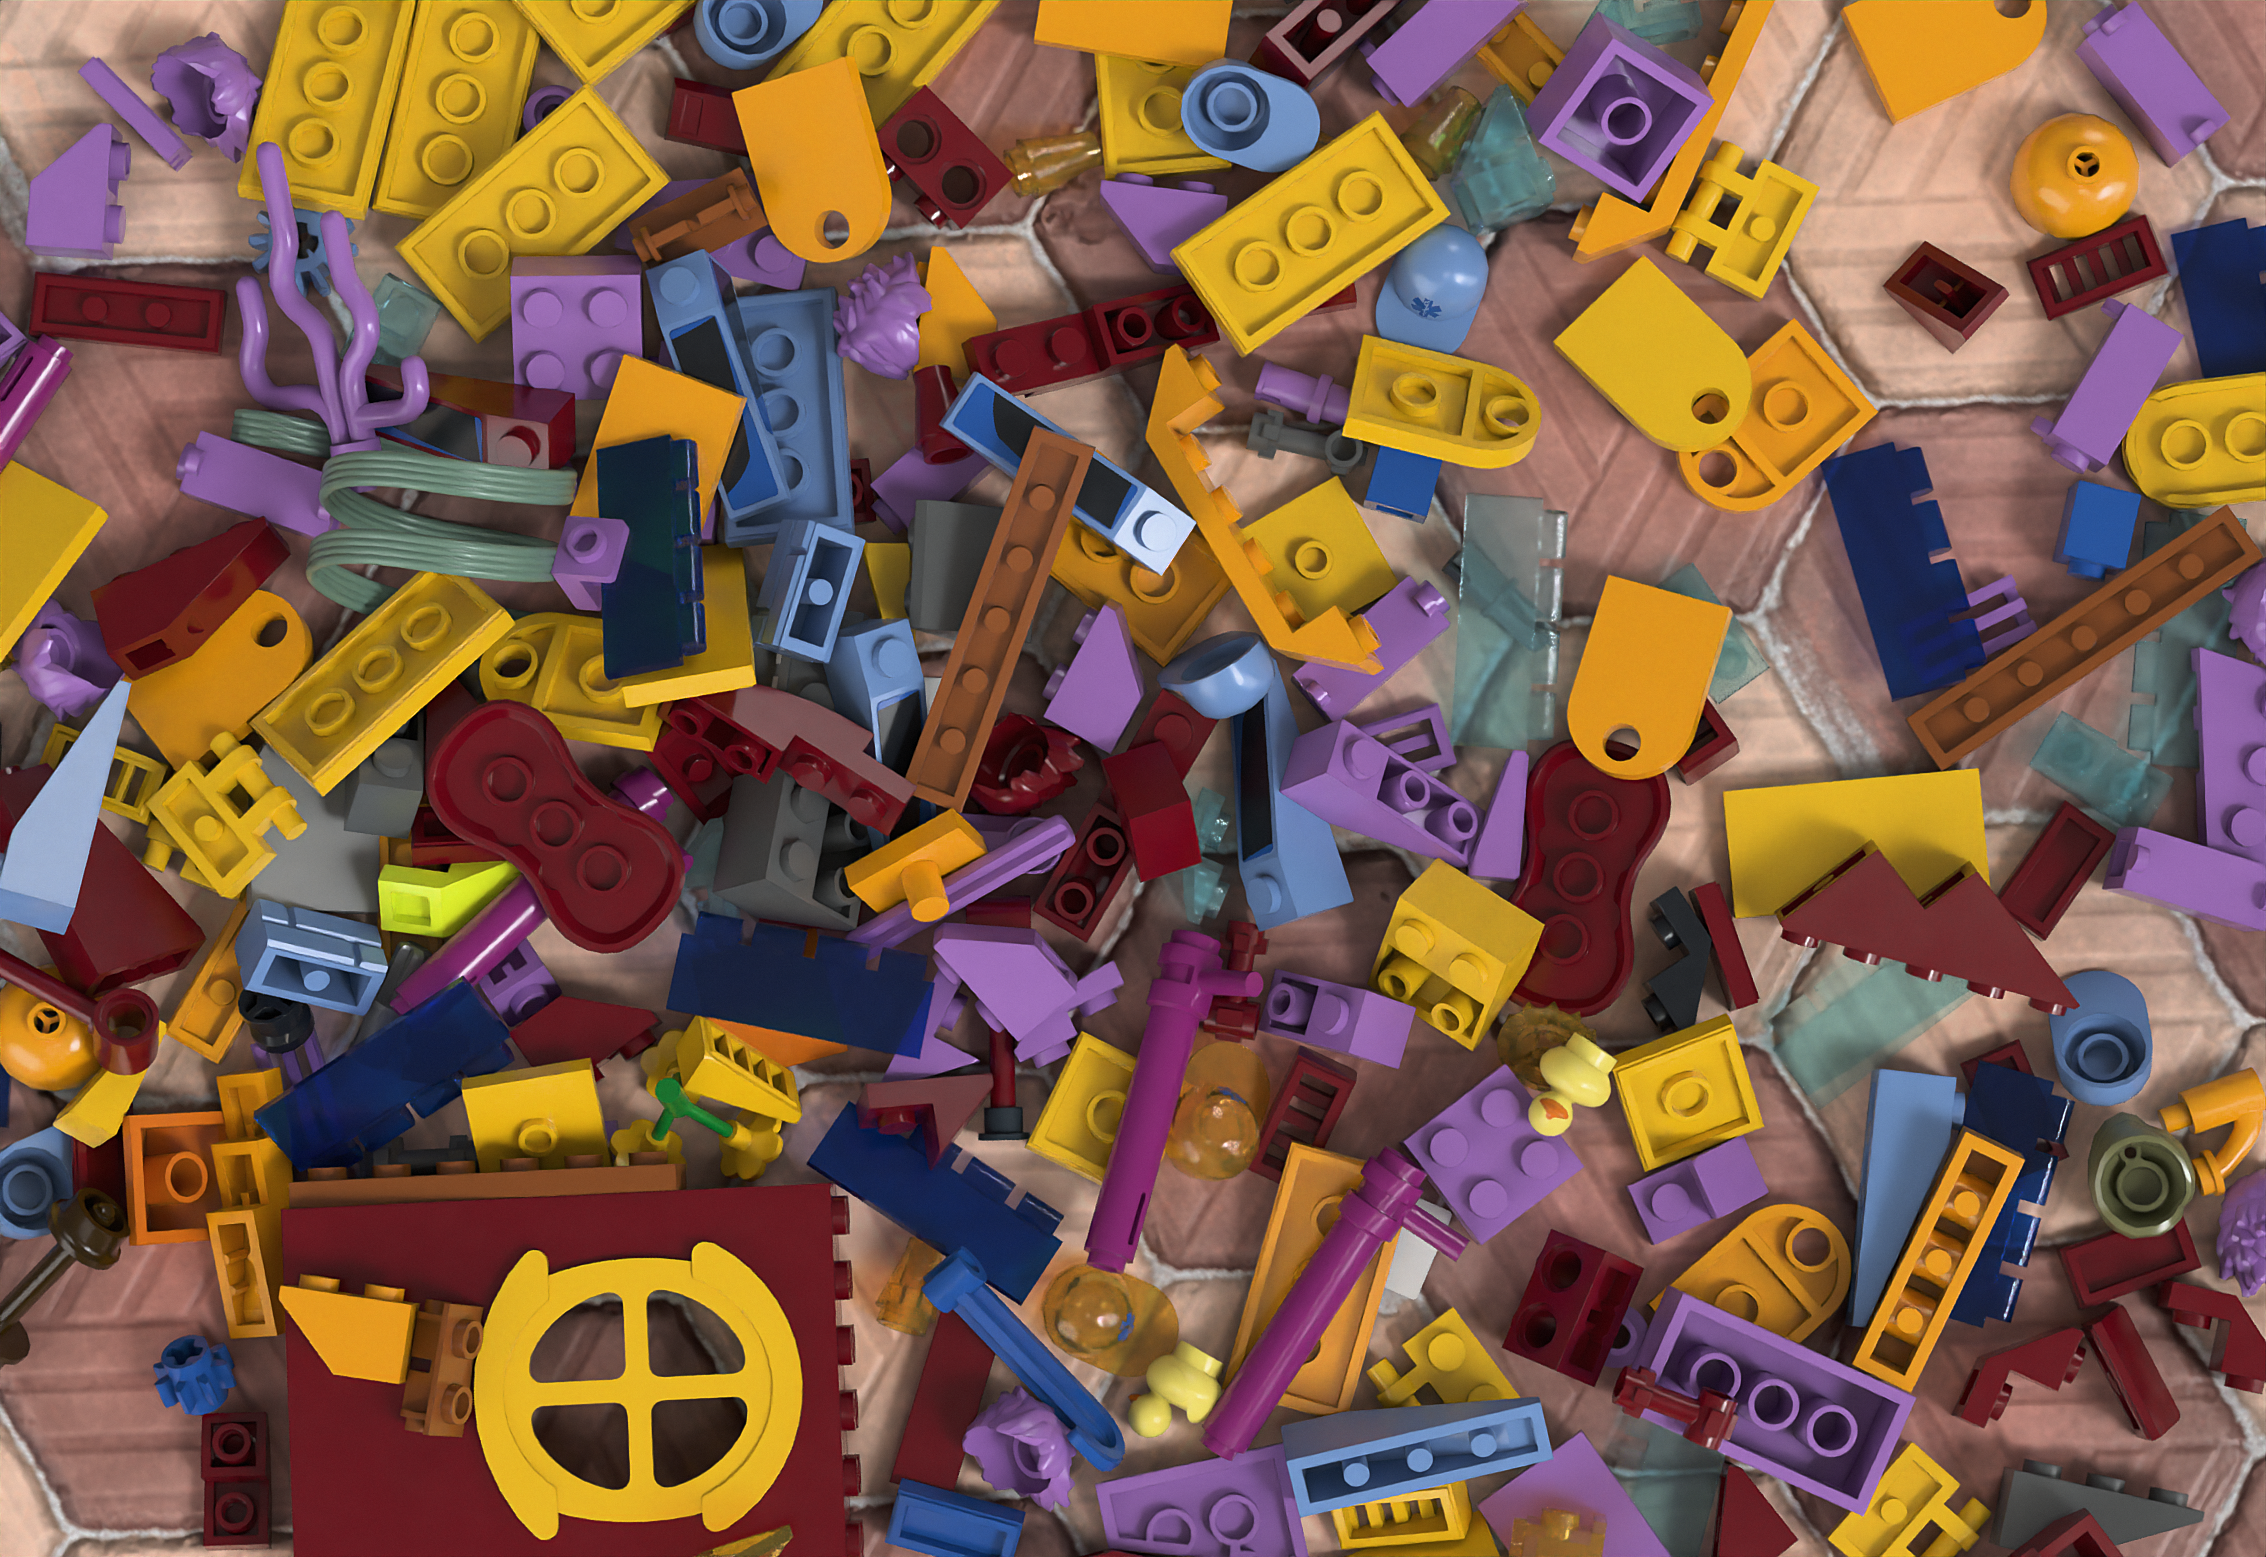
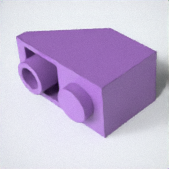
[25,123,131,260]
[1100,173,1228,277]
[1042,598,1148,754]
[932,922,1077,1041]
[1258,969,1416,1069]

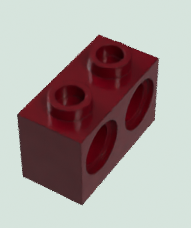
[875,84,1015,231]
[1501,1229,1644,1387]

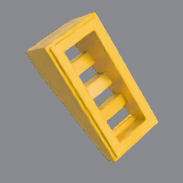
[862,543,916,647]
[39,722,173,826]
[675,1015,802,1124]
[53,1020,167,1148]
[1331,1480,1473,1550]

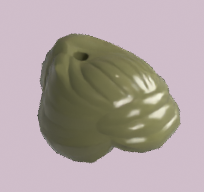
[2088,1112,2195,1239]

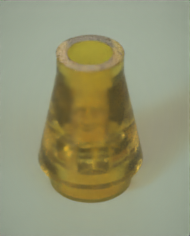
[1400,86,1482,182]
[1003,129,1102,200]
[875,1237,946,1337]

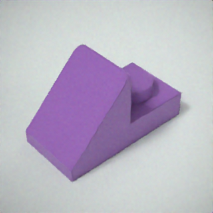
[881,969,980,1083]
[1625,1135,1769,1245]

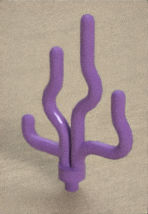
[236,141,430,493]

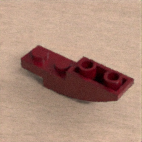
[961,283,1220,398]
[657,683,918,837]
[1032,688,1220,943]

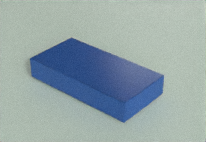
[885,1478,1026,1557]

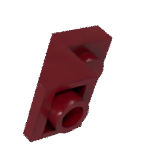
[2156,1281,2266,1394]
[1951,1326,2086,1428]

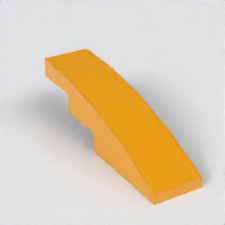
[205,1067,293,1339]

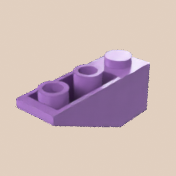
[1279,718,1486,869]

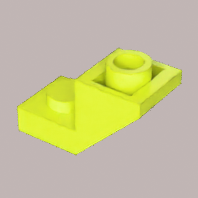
[378,860,521,938]

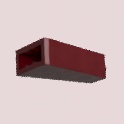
[0,763,207,999]

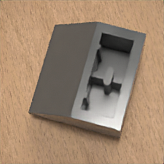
[904,499,1033,643]
[712,768,871,931]

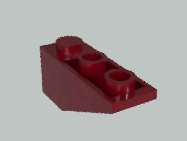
[90,516,291,681]

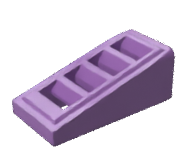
[1465,750,1529,882]

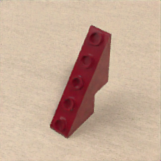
[1774,839,2080,1016]

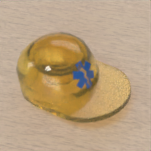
[1165,1042,1270,1182]
[1040,1262,1179,1377]

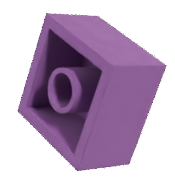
[1524,11,1715,203]
[510,255,645,400]
[1399,1064,1584,1245]

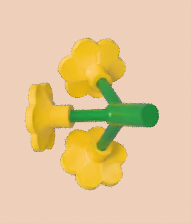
[609,1028,783,1182]

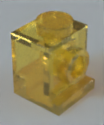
[1508,1508,1607,1557]

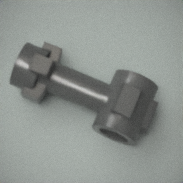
[1246,409,1369,478]
[359,1135,481,1179]

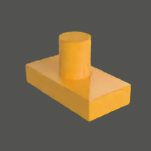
[843,808,988,922]

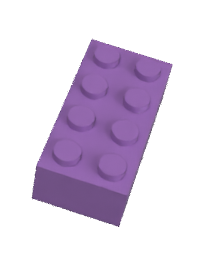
[1621,1285,1916,1517]

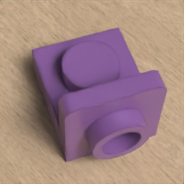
[551,516,630,611]
[478,938,562,1027]

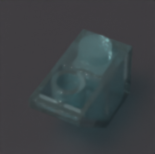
[1449,84,1556,239]

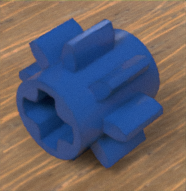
[153,1335,237,1415]

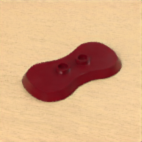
[425,699,685,954]
[1507,738,1671,1018]

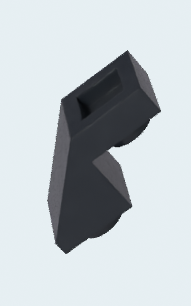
[1641,886,1712,1033]

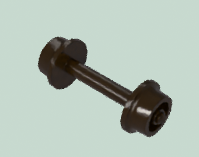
[0,1187,131,1370]

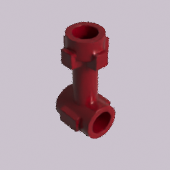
[1203,920,1269,1043]
[1612,1365,1739,1451]

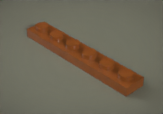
[905,425,1096,813]
[1905,504,2264,772]
[289,1151,687,1209]

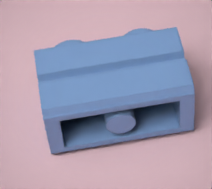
[751,519,866,664]
[234,898,388,1016]

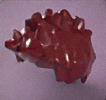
[968,712,1085,817]

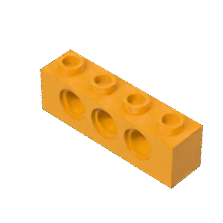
[1851,1125,2025,1393]

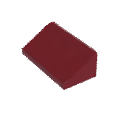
[2080,1305,2181,1441]

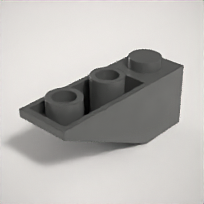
[344,707,424,839]
[1989,1459,2205,1550]

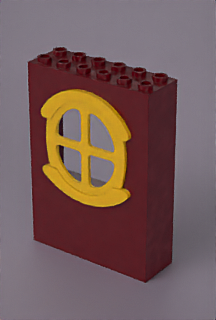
[281,1183,864,1557]

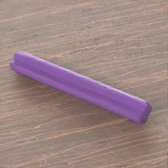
[846,815,1076,963]

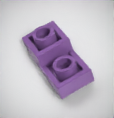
[1014,960,1124,1069]

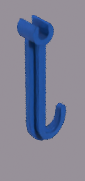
[921,1246,1125,1472]

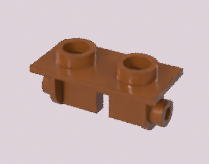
[627,167,769,269]
[400,1299,484,1437]

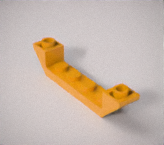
[1568,0,1775,264]
[1145,344,1384,675]

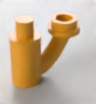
[2157,1067,2266,1197]

